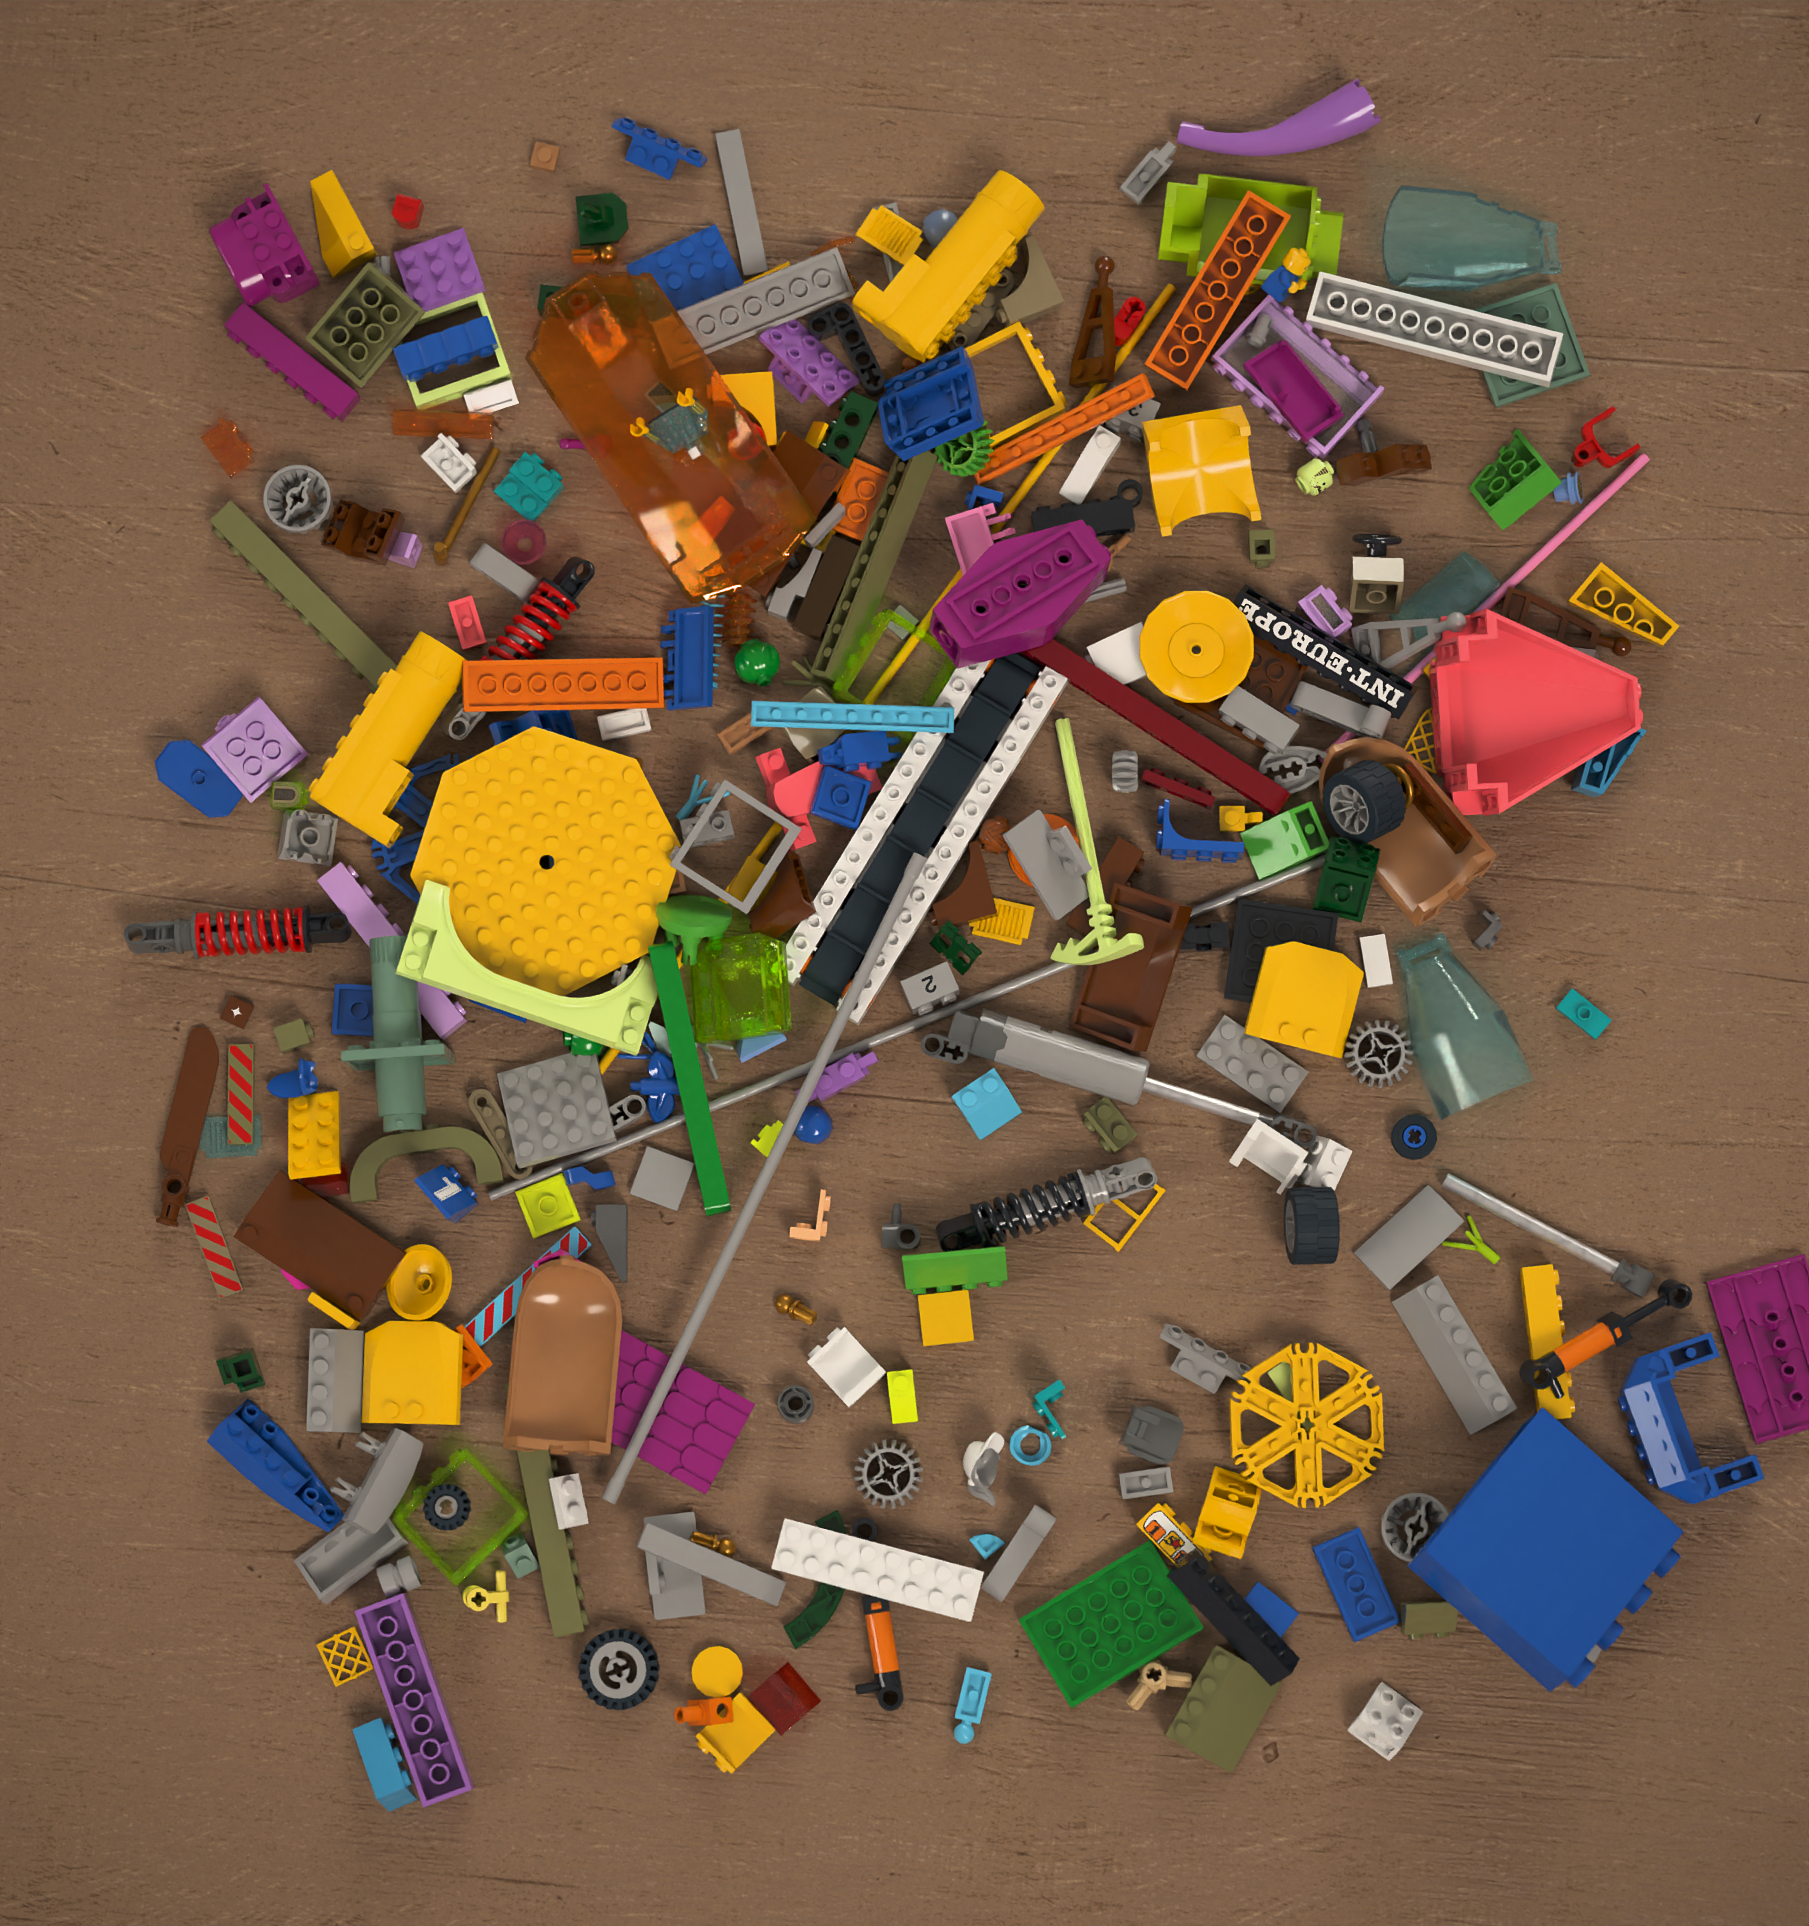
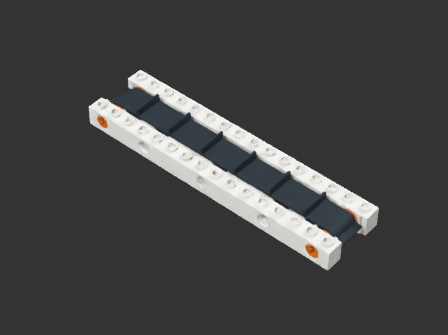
[771,653,1068,1026]

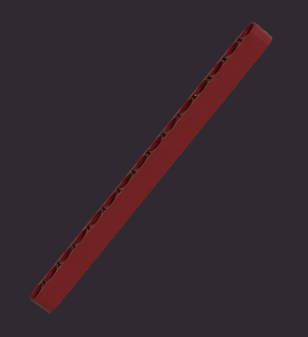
[976,606,1291,816]

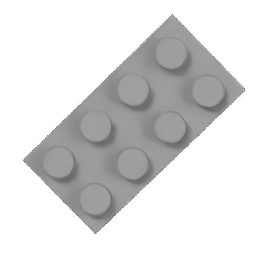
[1196,1015,1308,1114]

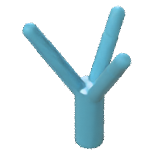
[676,774,730,820]

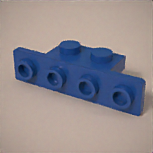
[611,117,708,180]

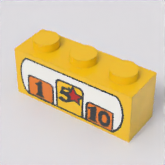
[1135,1503,1212,1564]

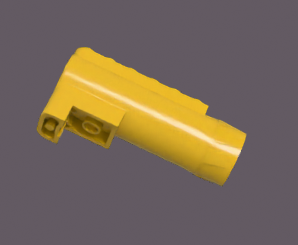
[852,170,1045,363]
[308,631,467,849]

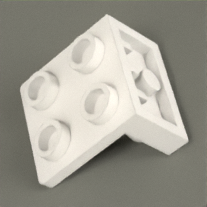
[1347,1682,1423,1761]

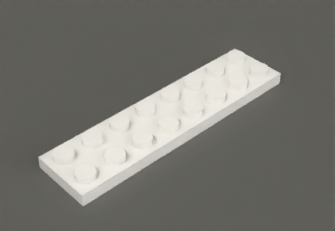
[771,1519,984,1622]

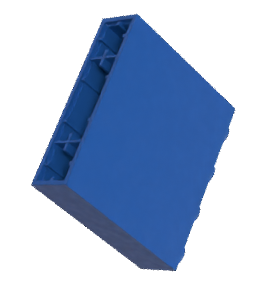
[1407,1407,1684,1692]

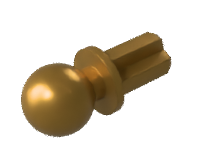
[571,245,617,265]
[775,1294,817,1325]
[689,1531,736,1558]

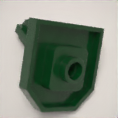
[575,193,629,247]

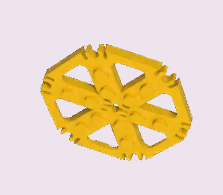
[1229,1342,1384,1508]

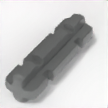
[1356,419,1379,453]

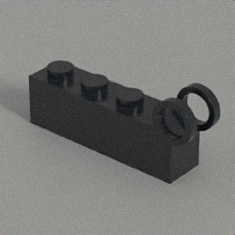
[1031,479,1143,537]

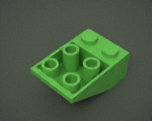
[1240,801,1329,880]

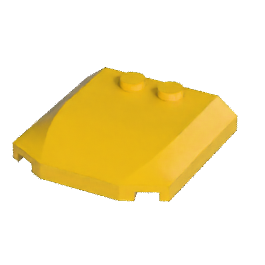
[1244,941,1364,1058]
[361,1321,463,1425]

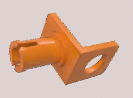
[674,1697,733,1726]

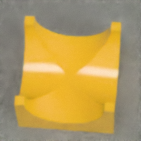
[1142,405,1261,537]

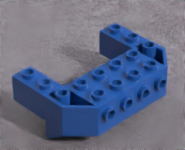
[1617,1332,1765,1504]

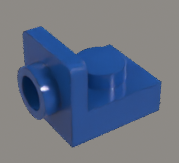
[964,485,1004,510]

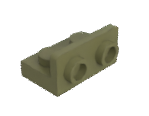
[1082,1097,1138,1154]

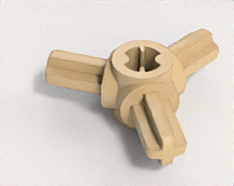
[1126,1659,1192,1710]

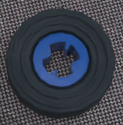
[1391,1114,1437,1160]

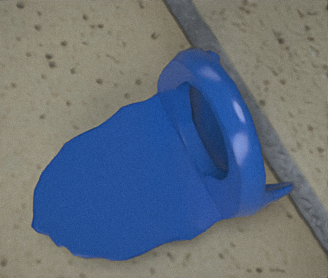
[266,1058,318,1098]

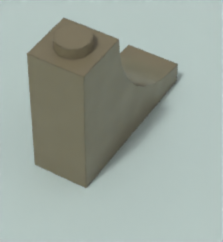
[996,235,1064,328]

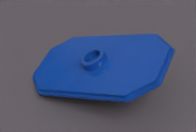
[154,740,243,818]

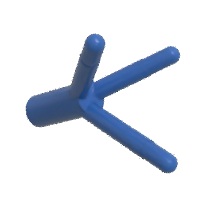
[618,1032,659,1060]

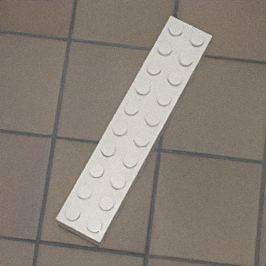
[1306,272,1563,388]

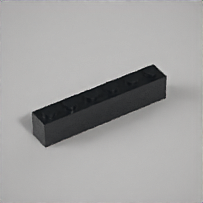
[1167,1548,1300,1686]

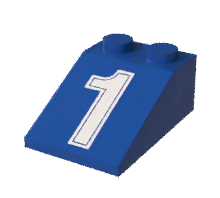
[414,1164,478,1224]

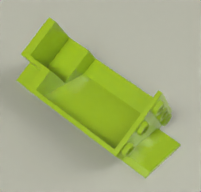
[1158,173,1344,290]

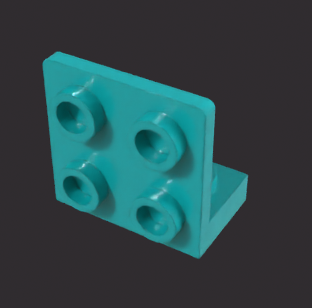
[1032,1379,1066,1440]

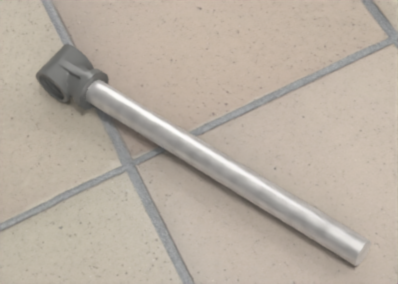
[1442,1173,1655,1298]

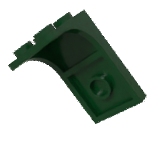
[1312,837,1380,922]

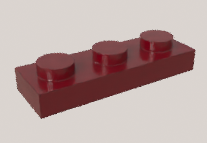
[1141,768,1215,810]

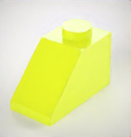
[887,1369,918,1424]

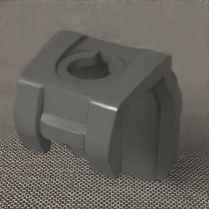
[1118,1405,1184,1465]

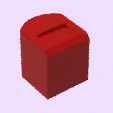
[392,194,424,230]

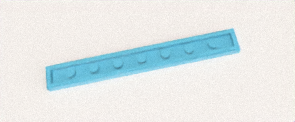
[751,701,955,733]

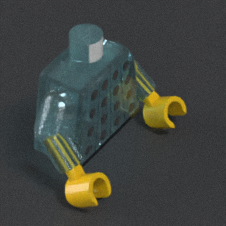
[630,388,708,460]

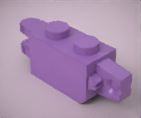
[795,1052,878,1102]

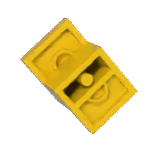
[1192,1466,1262,1559]

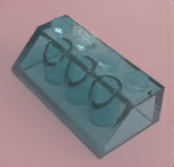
[1388,551,1500,654]

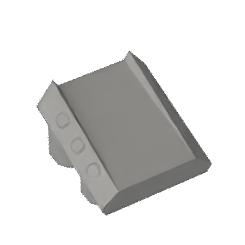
[277,809,338,866]

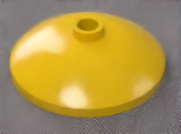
[386,1244,452,1321]

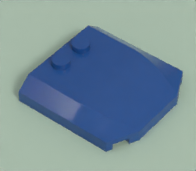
[878,346,984,461]

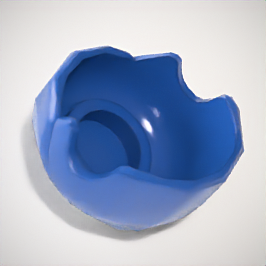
[794,1105,833,1144]

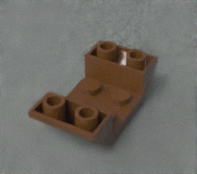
[321,500,405,566]

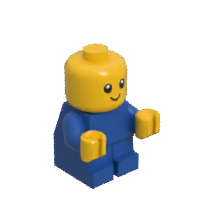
[1261,248,1311,303]

